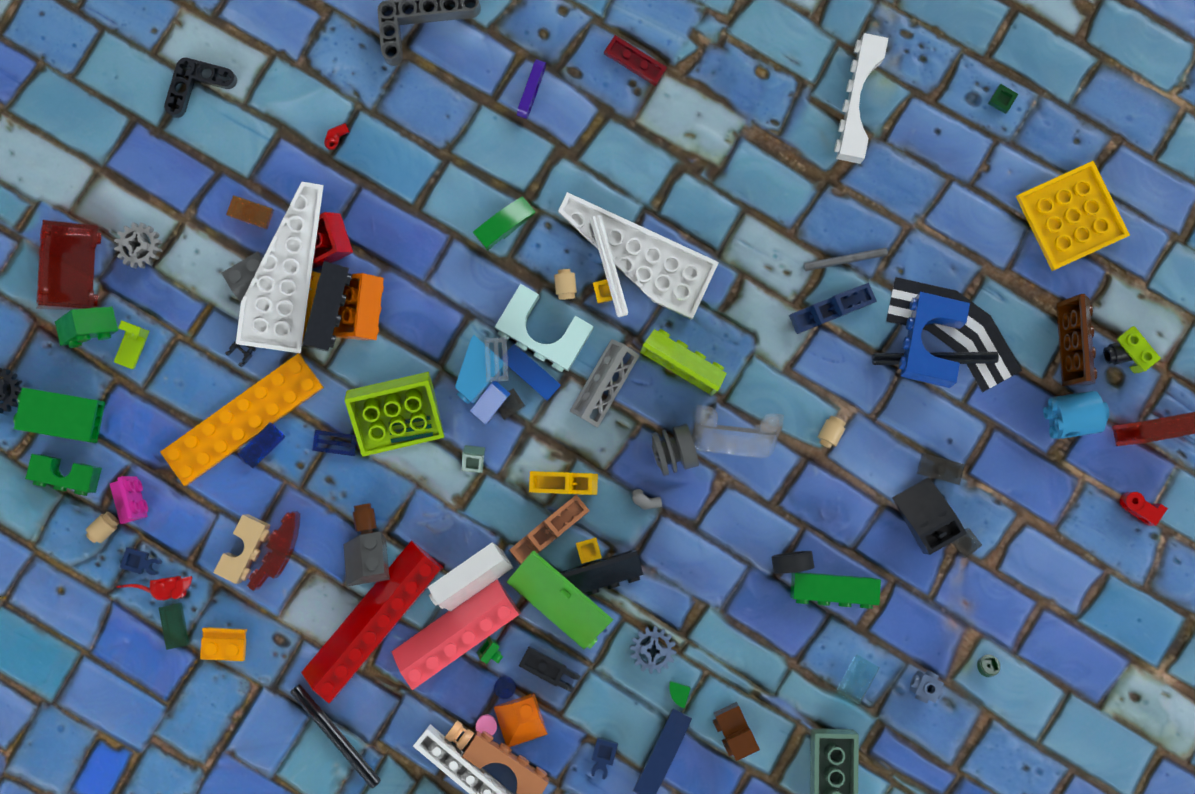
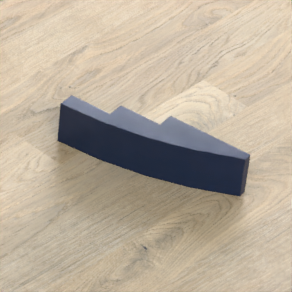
[789,283,877,334]
[633,709,692,794]

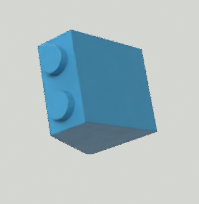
[455,335,509,404]

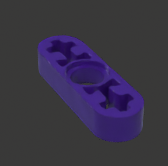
[517,59,547,119]

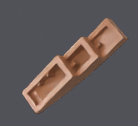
[508,494,590,565]

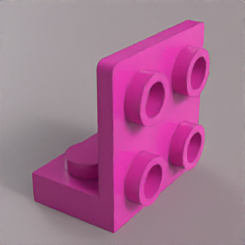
[110,476,148,524]

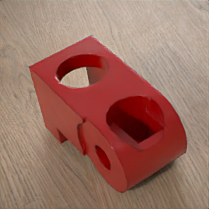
[1120,492,1168,526]

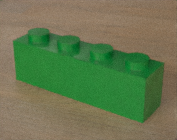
[790,572,881,609]

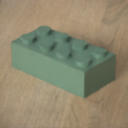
[810,728,859,794]

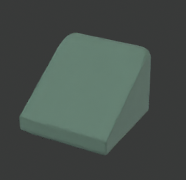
[462,445,485,473]

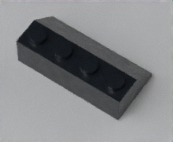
[302,261,352,352]
[559,549,644,596]

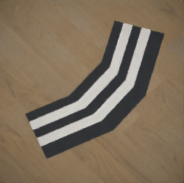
[886,277,1022,393]

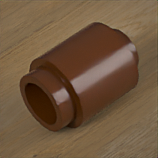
[352,503,377,535]

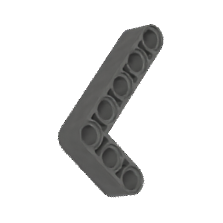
[377,0,481,66]

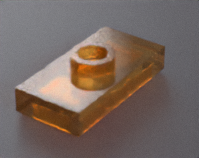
[226,195,274,229]

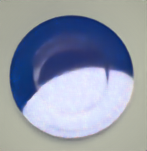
[494,676,516,699]

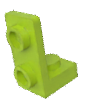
[114,320,150,369]
[1117,326,1161,374]

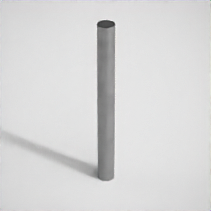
[804,247,888,271]

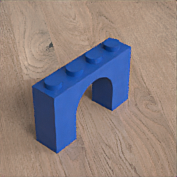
[899,292,970,388]

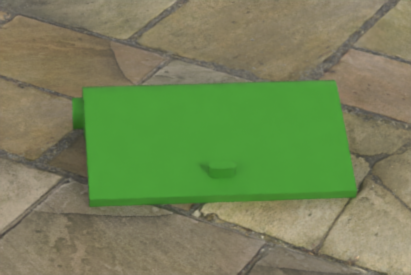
[507,550,613,649]

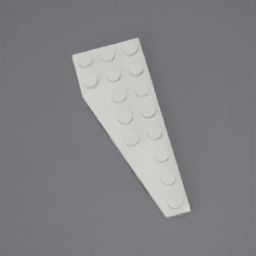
[236,182,324,353]
[558,192,719,320]

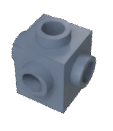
[909,670,944,703]

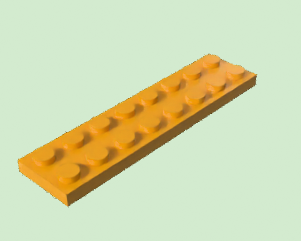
[160,353,324,486]

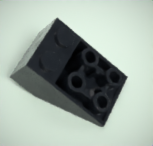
[892,477,967,555]

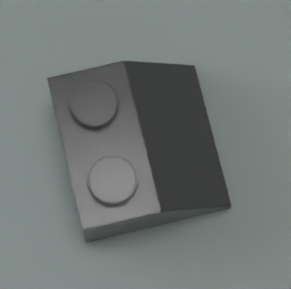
[221,251,264,302]
[343,532,390,586]

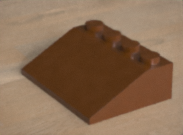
[1057,294,1097,386]

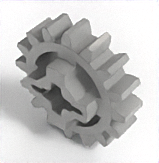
[114,223,162,269]

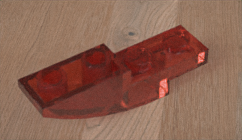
[247,511,300,591]

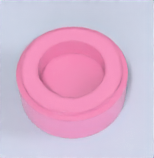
[476,714,497,735]

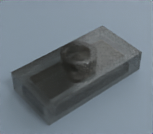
[917,453,965,485]

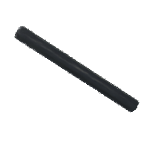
[872,352,999,365]
[290,685,381,788]

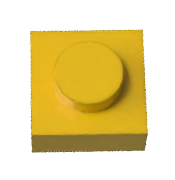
[593,279,613,304]
[576,537,602,564]

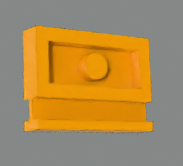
[200,627,247,661]

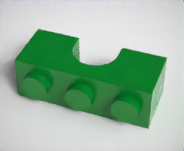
[25,454,102,496]

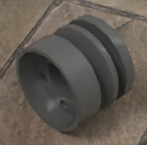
[651,424,699,476]

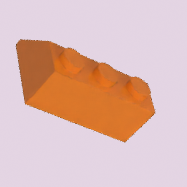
[333,273,384,340]

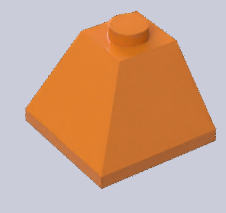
[494,693,548,747]

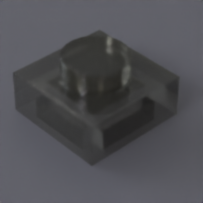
[952,528,982,558]

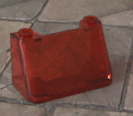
[36,220,101,310]

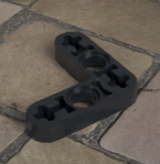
[164,58,237,118]

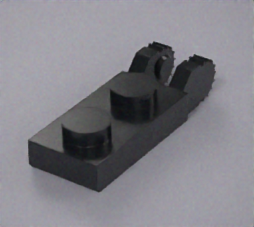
[519,646,581,692]

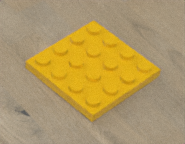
[1016,161,1130,271]

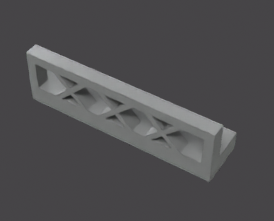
[570,339,640,428]

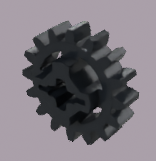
[0,368,22,414]

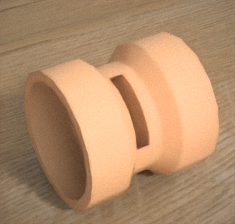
[444,720,474,751]

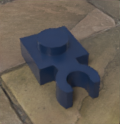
[120,547,162,575]
[591,737,618,779]

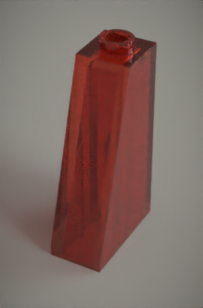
[1112,411,1195,446]

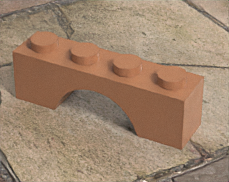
[462,731,549,794]

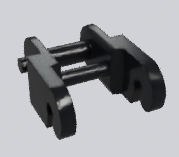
[225,341,256,367]

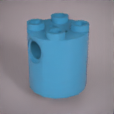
[1043,391,1110,439]

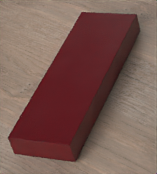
[604,35,667,86]

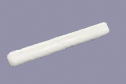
[590,215,628,317]

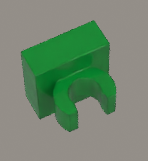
[476,636,503,664]

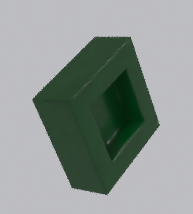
[988,84,1018,114]

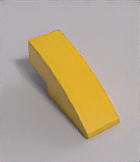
[529,471,598,495]

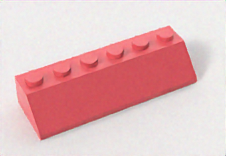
[391,579,521,690]

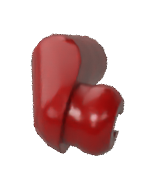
[324,123,349,150]

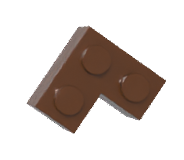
[712,702,760,761]

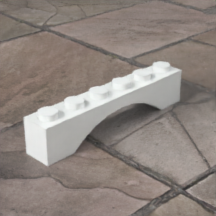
[834,33,888,164]

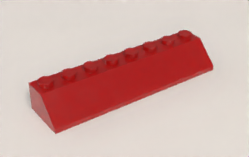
[301,540,444,703]

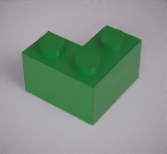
[55,306,118,348]

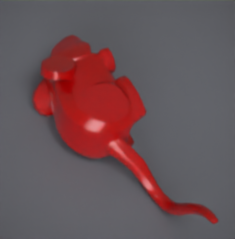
[116,576,192,601]

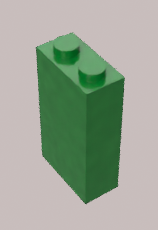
[13,387,105,443]

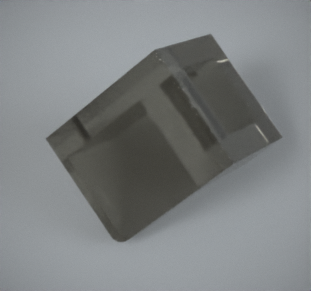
[498,388,526,421]

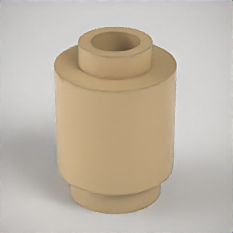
[554,269,577,300]
[817,416,846,449]
[86,512,119,543]

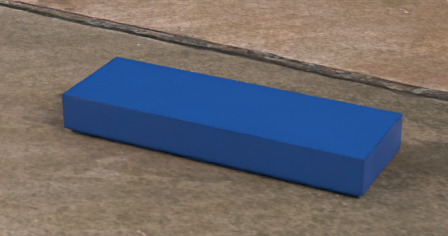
[501,344,561,401]

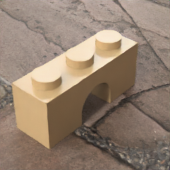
[213,514,271,584]

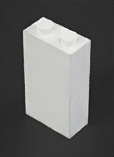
[428,542,514,612]

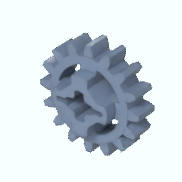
[630,626,676,674]

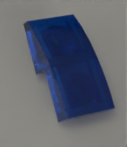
[238,422,286,468]

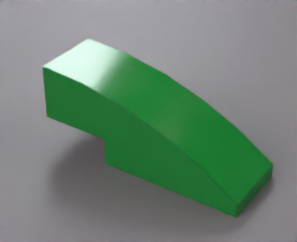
[473,196,536,251]

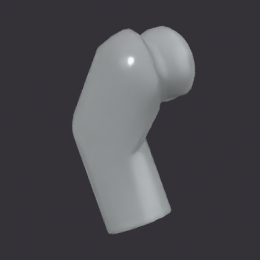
[632,489,662,510]

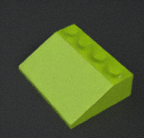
[640,329,727,396]
[344,371,444,457]

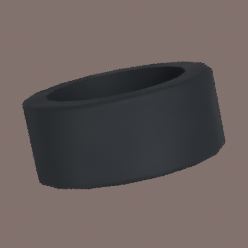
[771,551,814,574]

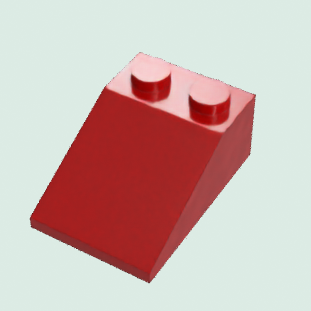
[312,212,353,269]

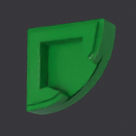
[669,680,691,709]

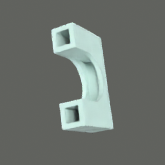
[495,284,594,372]

